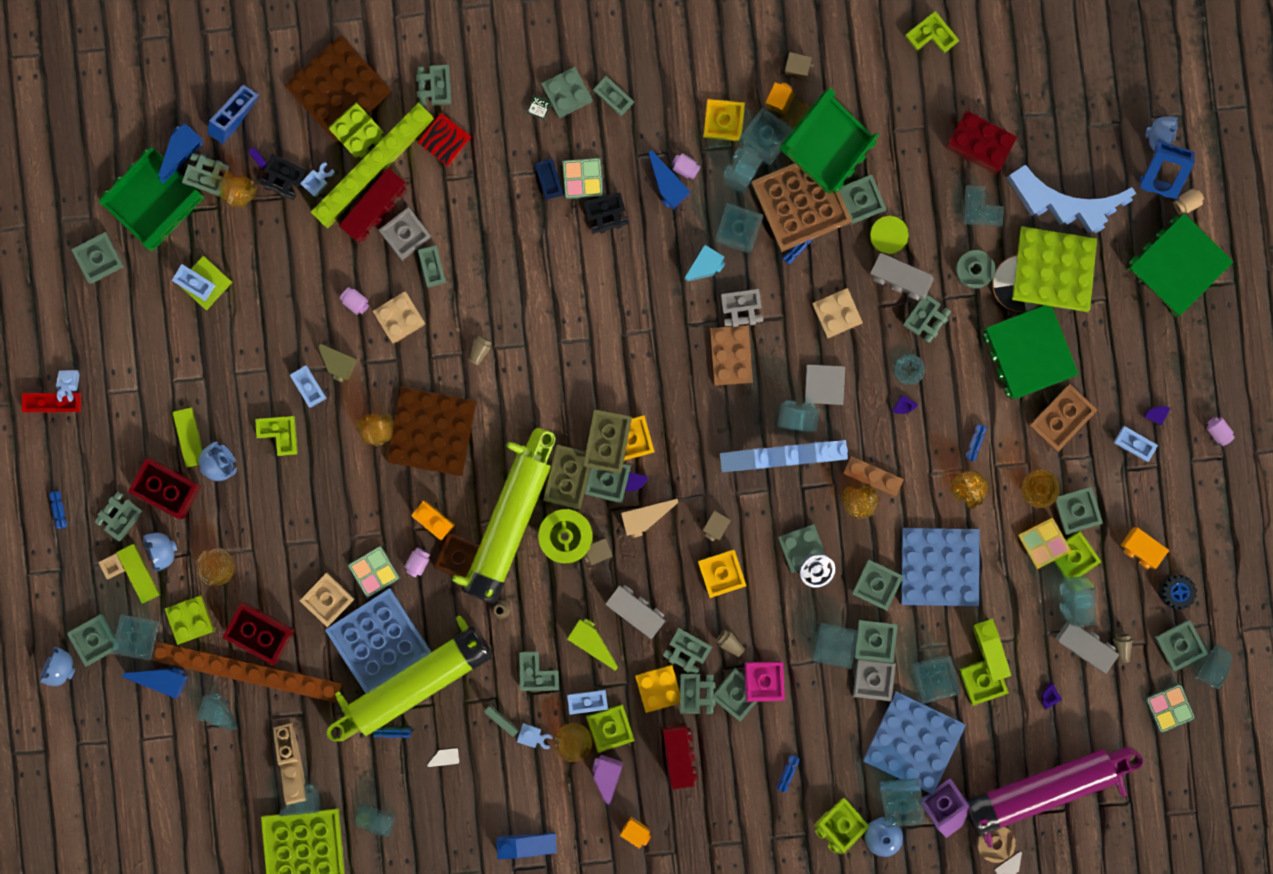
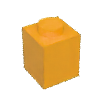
[765,82,795,116]
[620,817,651,849]

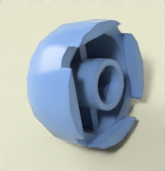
[1145,116,1178,151]
[199,442,237,481]
[143,532,177,572]
[39,646,75,686]
[864,817,903,857]

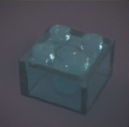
[739,107,793,166]
[722,145,765,195]
[714,203,764,254]
[775,400,820,433]
[1060,577,1095,626]
[111,614,159,661]
[811,622,859,669]
[910,654,961,704]
[880,778,925,827]

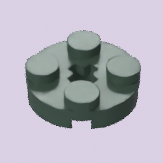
[956,250,995,289]

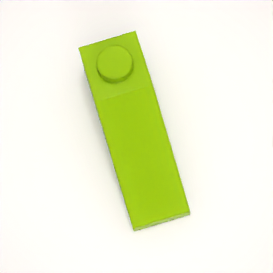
[567,618,618,671]
[972,619,1011,682]

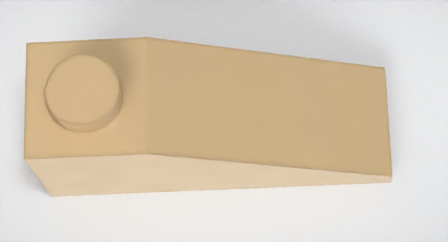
[621,499,678,538]

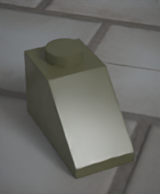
[318,344,358,382]

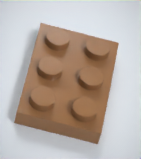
[710,325,753,386]
[1029,384,1097,452]

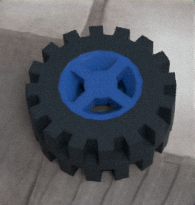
[1159,575,1197,610]

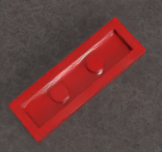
[22,393,81,413]

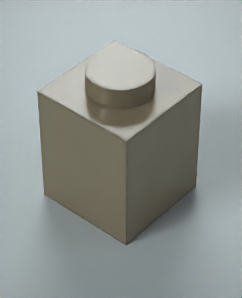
[784,52,814,80]
[703,511,731,541]
[584,538,613,565]

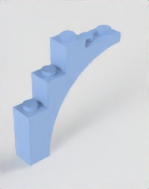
[1006,165,1136,234]
[720,440,848,472]

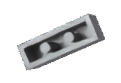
[871,253,934,301]
[605,585,665,639]
[1055,620,1119,674]

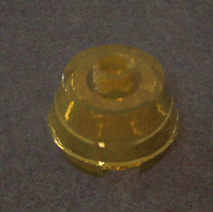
[220,172,258,207]
[356,413,394,446]
[1022,469,1060,508]
[950,470,989,508]
[841,486,880,518]
[196,548,235,586]
[554,723,592,762]

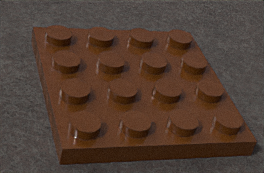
[284,35,393,143]
[387,387,477,476]

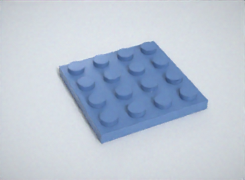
[901,528,980,606]
[325,588,431,694]
[863,691,966,794]

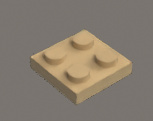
[812,288,863,339]
[373,291,426,344]
[300,573,355,627]

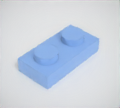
[172,264,216,301]
[290,365,327,408]
[1114,426,1158,462]
[567,690,608,714]

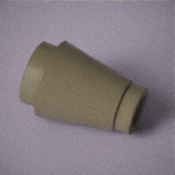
[469,335,492,365]
[492,600,511,619]
[716,630,745,657]
[1113,633,1133,663]

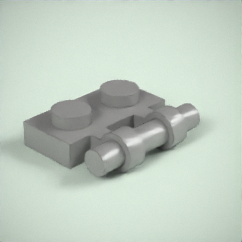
[721,289,763,327]

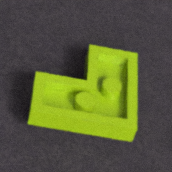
[905,11,959,54]
[255,416,298,456]

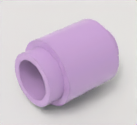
[671,153,701,180]
[340,287,369,315]
[1206,417,1235,446]
[404,547,430,577]

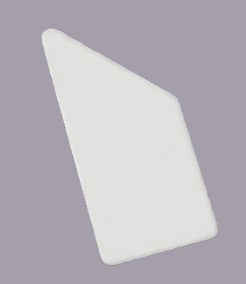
[427,748,459,767]
[995,852,1022,874]

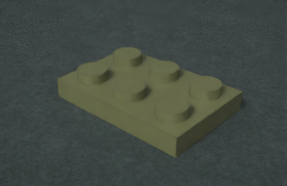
[583,410,632,474]
[543,445,591,510]

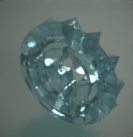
[894,354,925,385]

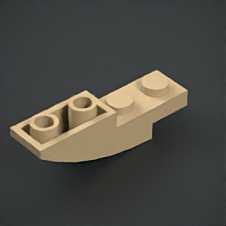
[273,723,306,805]

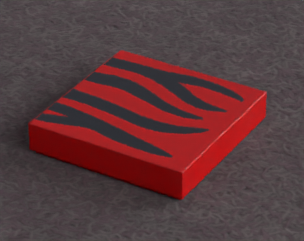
[418,113,472,167]

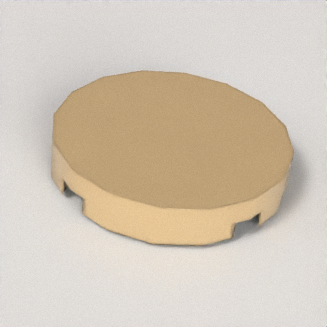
[976,826,1015,863]

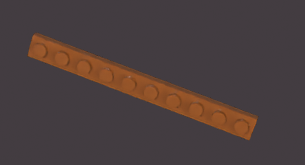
[150,641,342,703]

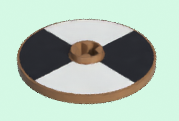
[992,255,1041,312]

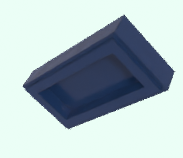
[534,158,564,201]

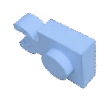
[300,162,335,197]
[56,370,80,402]
[517,723,553,749]

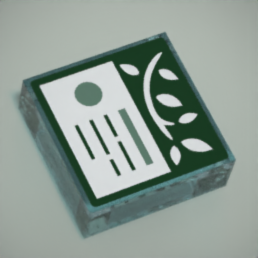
[527,95,551,121]

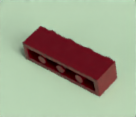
[339,168,408,243]

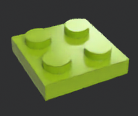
[165,595,215,645]

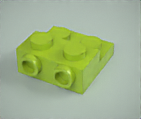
[328,102,384,158]
[814,798,869,854]

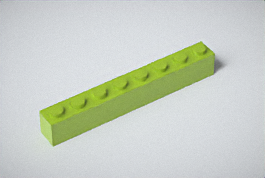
[311,103,434,228]

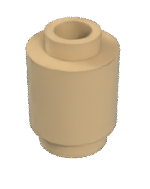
[1173,188,1204,215]

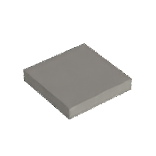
[379,207,432,261]
[805,365,845,405]
[853,659,896,701]

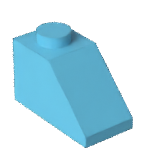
[684,245,725,281]

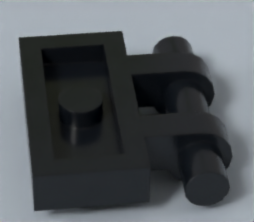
[259,154,307,200]
[584,192,629,234]

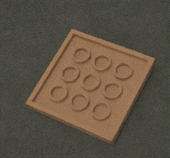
[751,163,852,252]

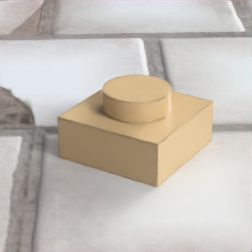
[98,554,125,580]

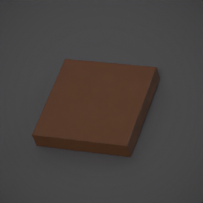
[434,532,480,578]

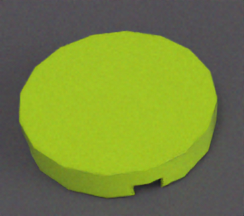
[870,216,909,254]

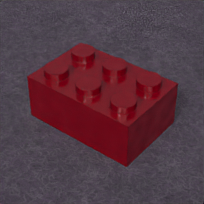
[945,110,1017,174]
[128,458,202,519]
[222,602,295,665]
[663,723,698,790]

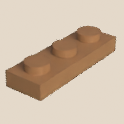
[843,456,904,497]

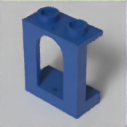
[1140,141,1195,199]

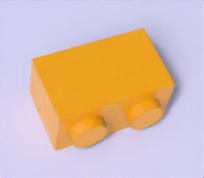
[411,501,455,540]
[1120,527,1169,569]

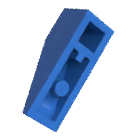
[207,85,259,144]
[158,123,203,184]
[649,150,690,210]
[122,667,189,699]
[497,833,557,859]

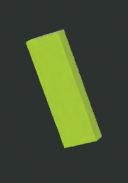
[173,408,203,468]
[116,544,161,604]

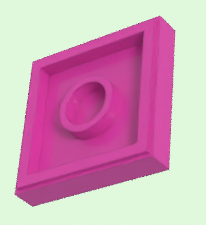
[744,662,785,702]

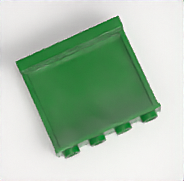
[778,88,880,194]
[98,147,205,252]
[1126,213,1234,318]
[982,305,1079,400]

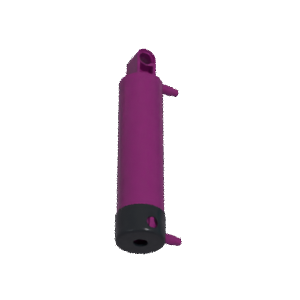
[966,747,1143,848]

